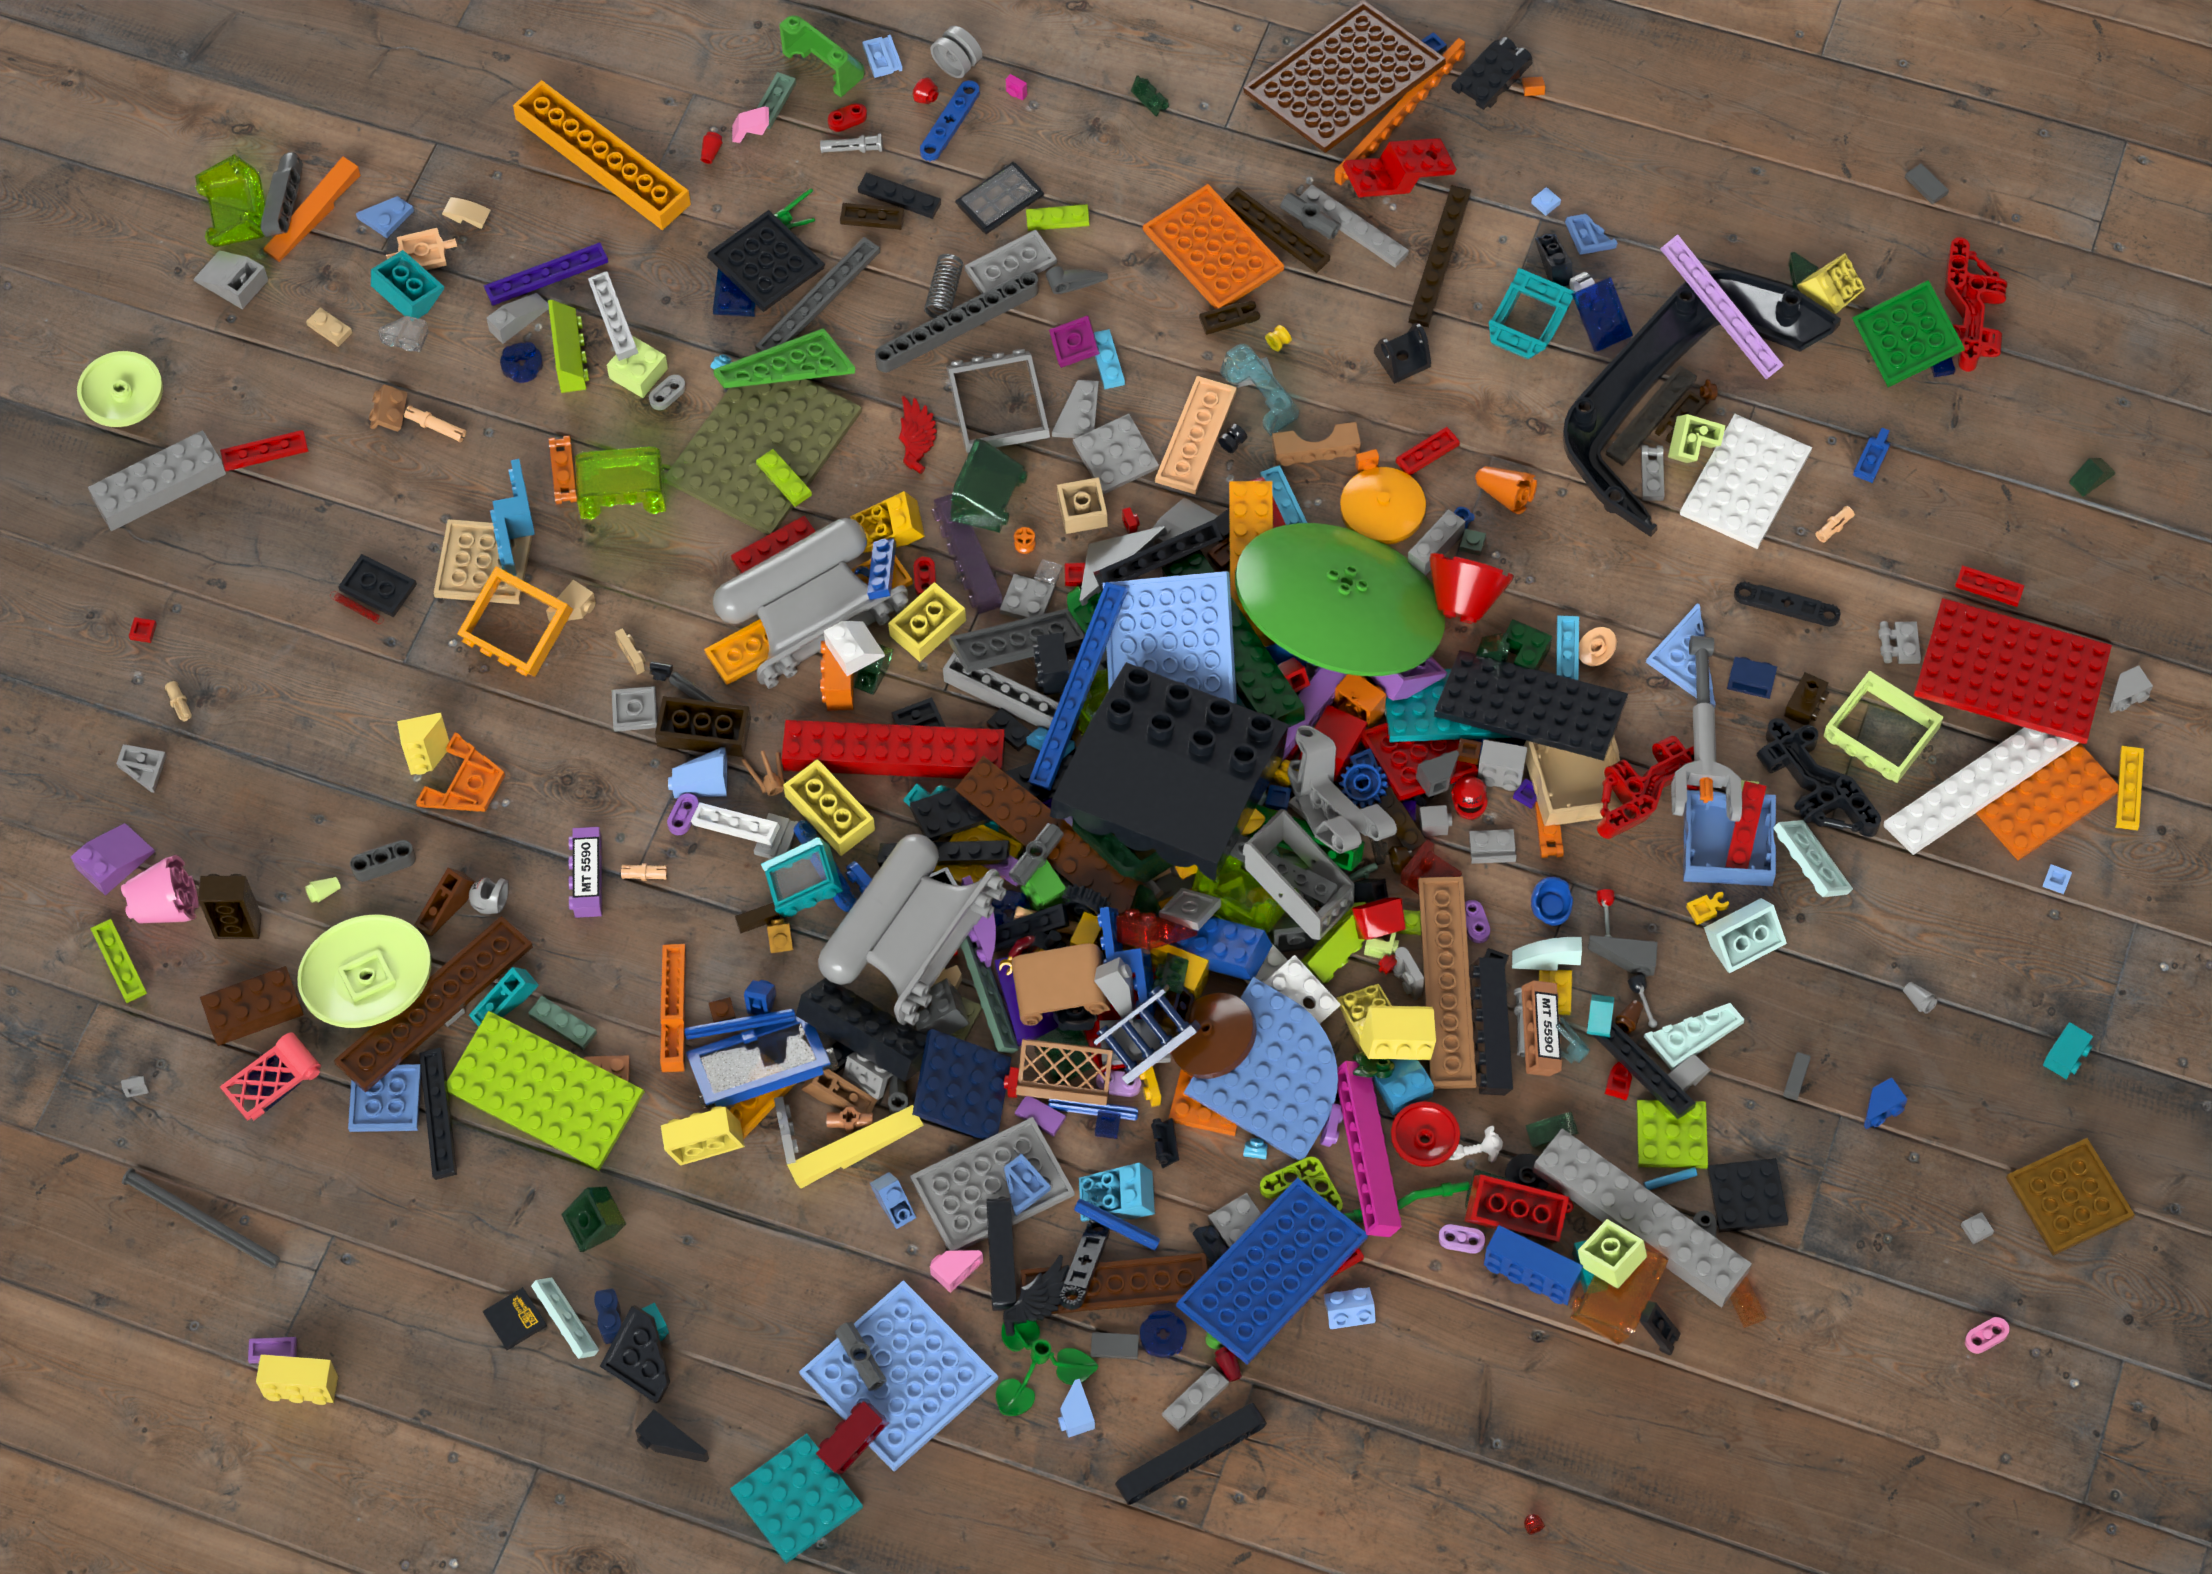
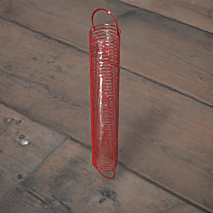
[330,591,384,624]

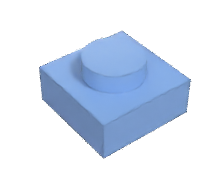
[1531,187,1561,216]
[2042,864,2072,894]

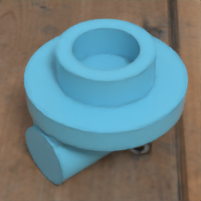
[711,354,732,369]
[1243,1138,1268,1159]

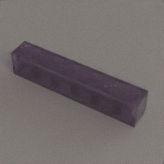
[931,492,1003,614]

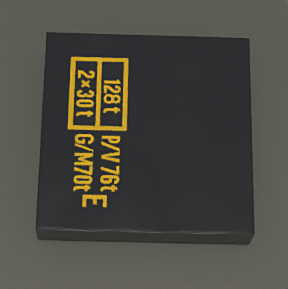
[483,1287,547,1350]

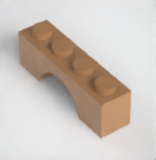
[1272,422,1361,466]

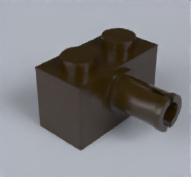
[1784,672,1830,726]

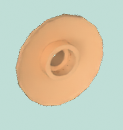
[1579,627,1617,666]

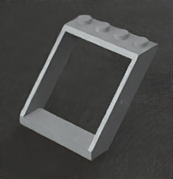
[946,349,1050,453]
[1243,809,1354,940]

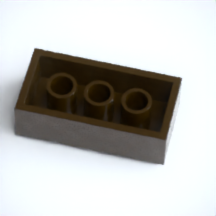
[655,696,751,757]
[198,874,261,939]

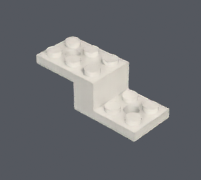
[1245,944,1341,1024]

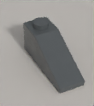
[1588,935,1657,977]

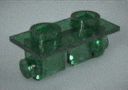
[1131,75,1169,117]

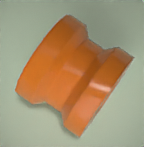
[1014,527,1036,554]

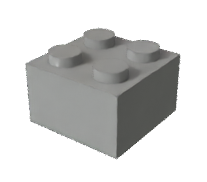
[1477,740,1527,791]

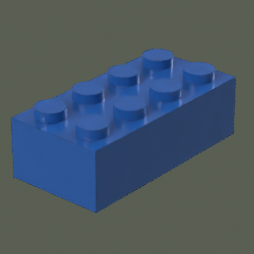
[1169,916,1272,981]
[1484,1225,1583,1306]

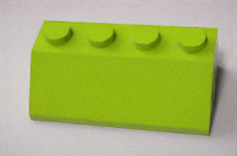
[548,300,589,393]

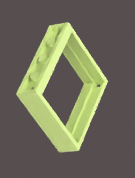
[1824,671,1943,783]

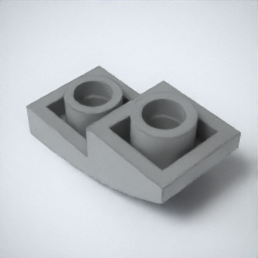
[1668,1054,1711,1091]

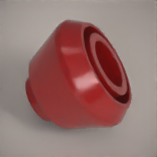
[912,77,939,104]

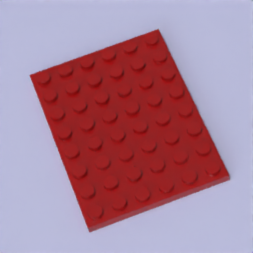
[1914,598,2112,744]

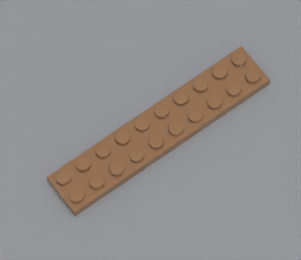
[1418,877,1476,1089]

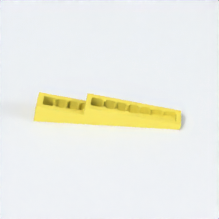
[787,1105,924,1189]

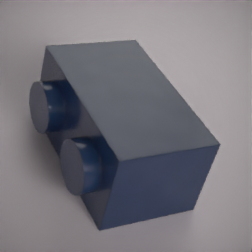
[1727,657,1777,699]

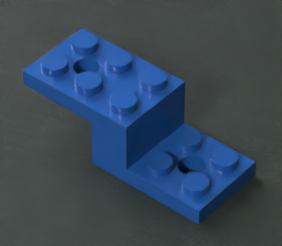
[1098,907,1157,1017]

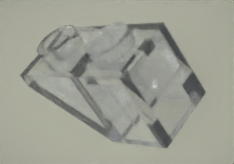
[378,316,429,352]

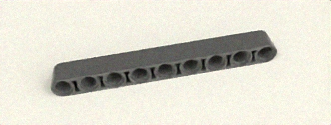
[875,271,1039,373]

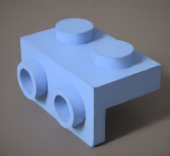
[1324,1287,1376,1329]

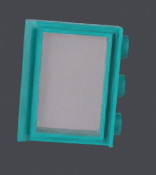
[761,837,843,918]

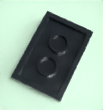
[338,554,417,617]

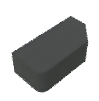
[1783,1052,1811,1101]

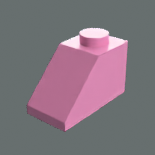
[930,1250,983,1293]

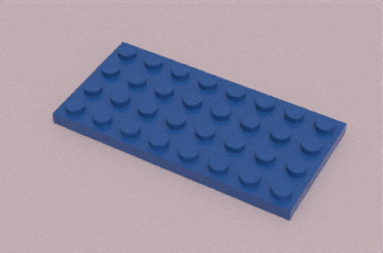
[1176,1178,1368,1365]

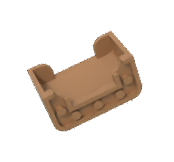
[1012,943,1111,1026]

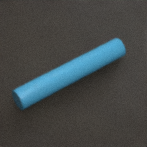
[1643,1167,1697,1190]

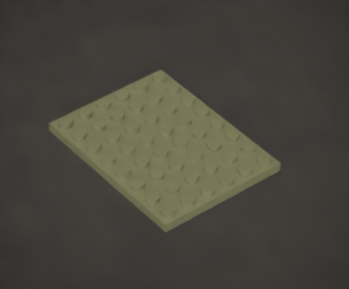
[664,379,862,535]

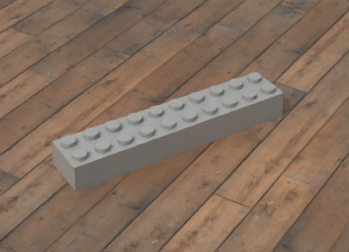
[1533,1128,1752,1308]

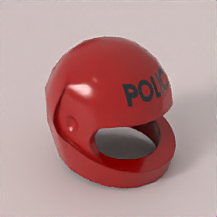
[1452,776,1488,820]

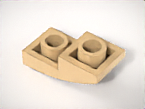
[442,197,491,229]

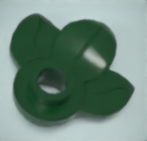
[1353,1052,1395,1078]

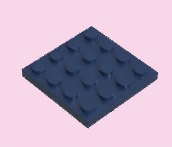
[912,1029,1012,1140]

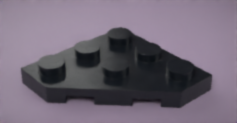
[600,1305,670,1403]

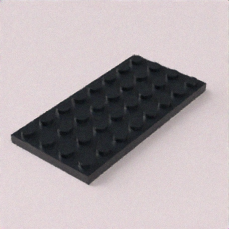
[1434,650,1628,761]

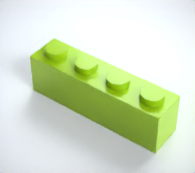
[1300,902,1366,984]

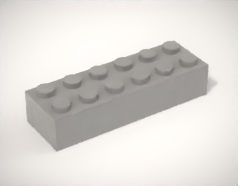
[88,430,226,531]

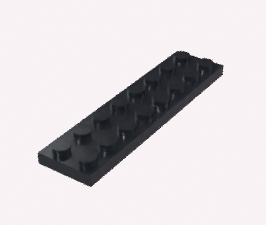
[910,751,1074,841]

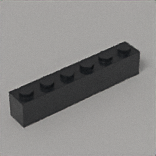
[1093,520,1223,592]
[1469,957,1513,1096]

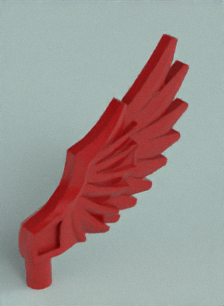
[899,396,937,474]

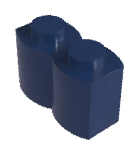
[594,1288,622,1344]

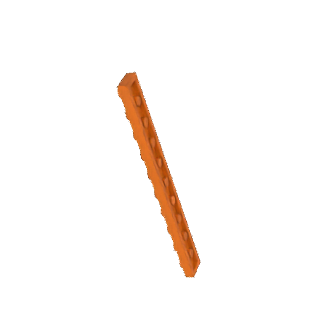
[1335,38,1465,185]

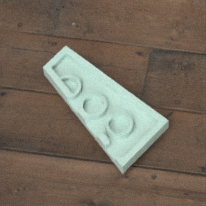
[1644,1003,1744,1071]

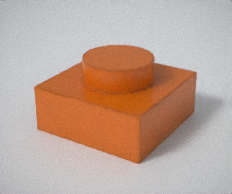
[1355,449,1379,472]

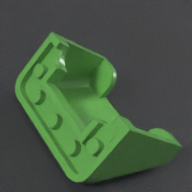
[779,15,865,97]

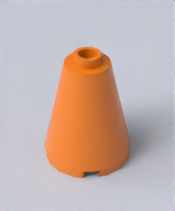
[1475,466,1537,514]

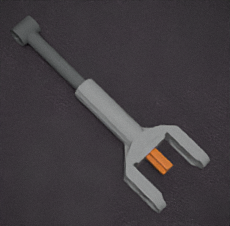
[1671,635,1742,822]

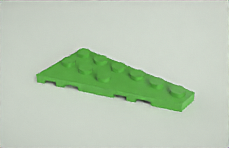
[714,328,855,388]

